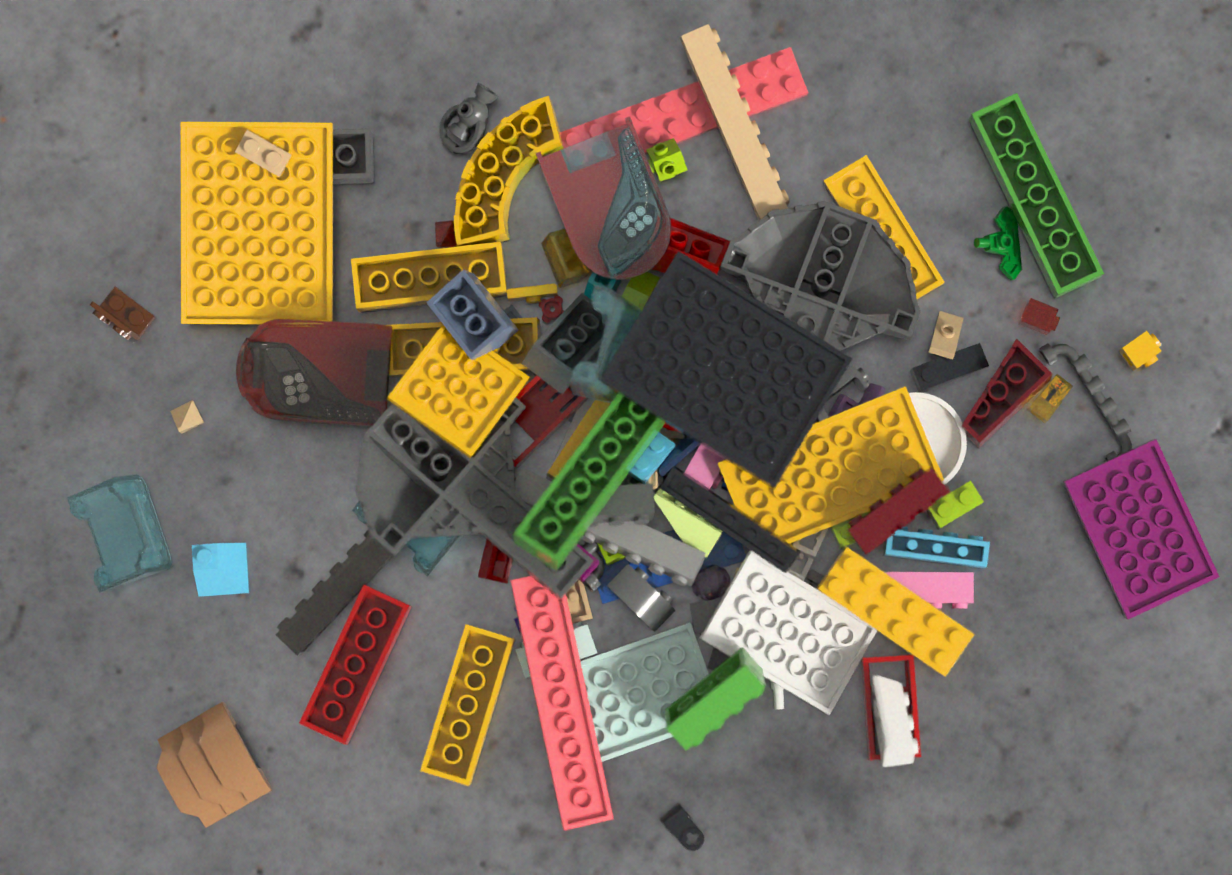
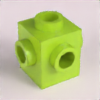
[646,138,687,182]

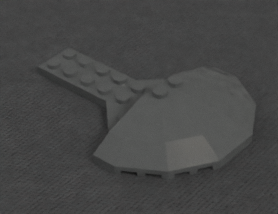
[720,201,920,351]
[355,398,594,600]

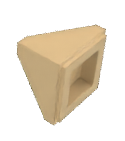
[170,400,204,434]

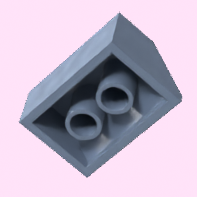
[426,269,519,360]

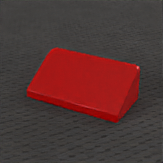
[478,538,513,584]

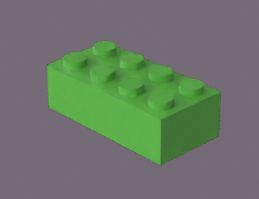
[665,647,765,750]

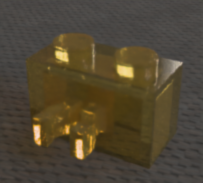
[541,227,589,288]

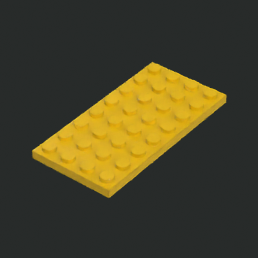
[717,386,944,544]

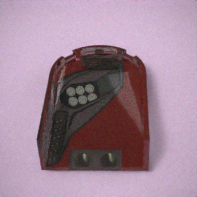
[236,319,392,426]

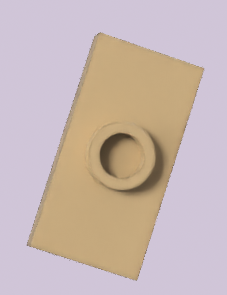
[929,311,964,360]

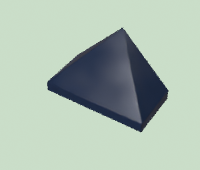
[659,438,700,477]

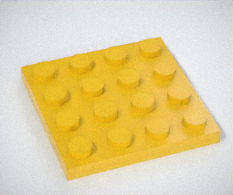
[387,324,530,459]

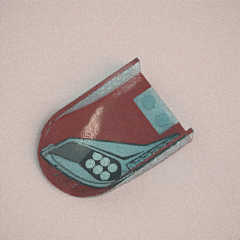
[536,116,671,280]

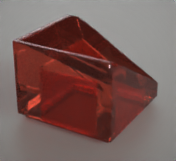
[435,220,457,248]

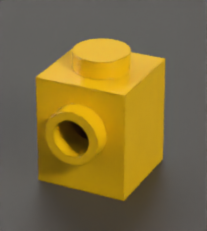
[1119,331,1161,371]

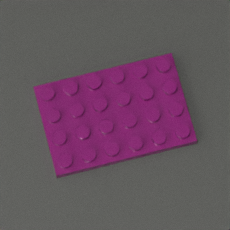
[1063,439,1219,619]

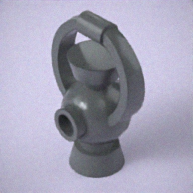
[439,83,498,154]

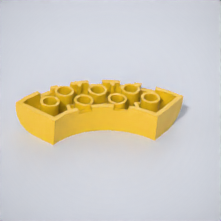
[454,96,564,247]

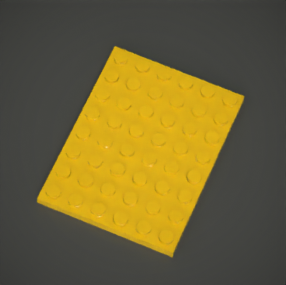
[181,122,333,325]

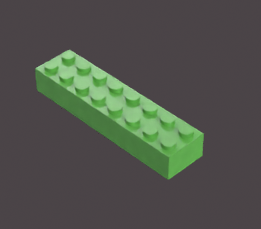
[969,93,1104,299]
[514,393,666,571]

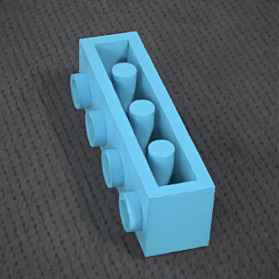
[883,527,990,569]

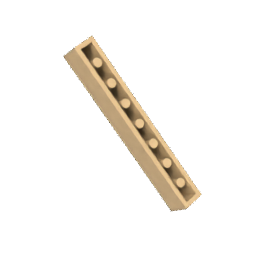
[680,24,790,221]

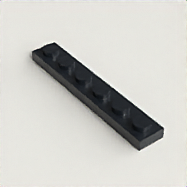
[660,466,801,573]

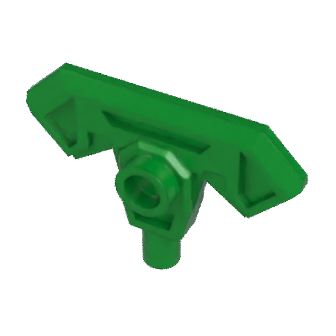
[974,206,1022,280]

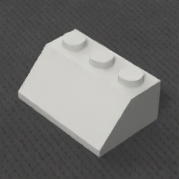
[870,675,918,767]

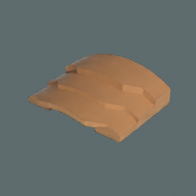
[156,702,272,828]

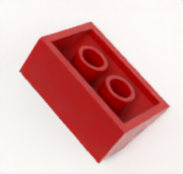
[646,214,730,275]

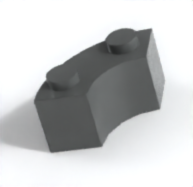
[607,564,675,632]

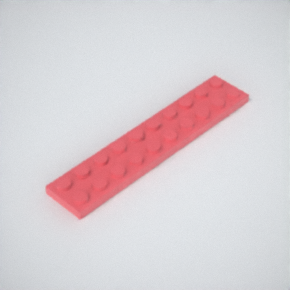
[560,47,808,173]
[510,576,613,831]

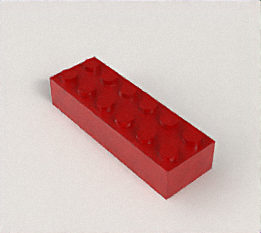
[299,584,412,745]

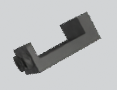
[815,365,869,423]

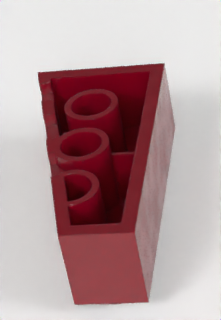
[962,338,1052,448]
[847,468,950,555]

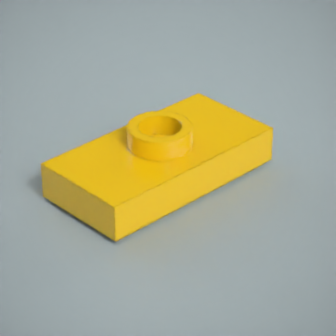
[507,283,558,304]

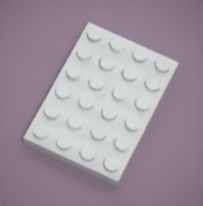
[699,550,877,715]

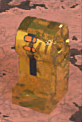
[1026,374,1073,423]

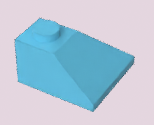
[192,543,249,597]

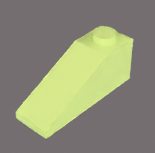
[654,488,722,558]

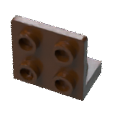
[90,287,156,341]

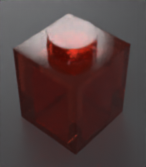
[1019,298,1060,335]

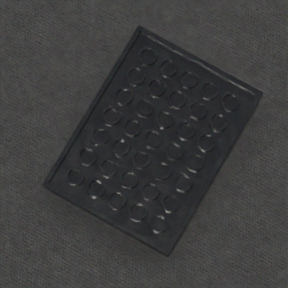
[599,251,852,489]

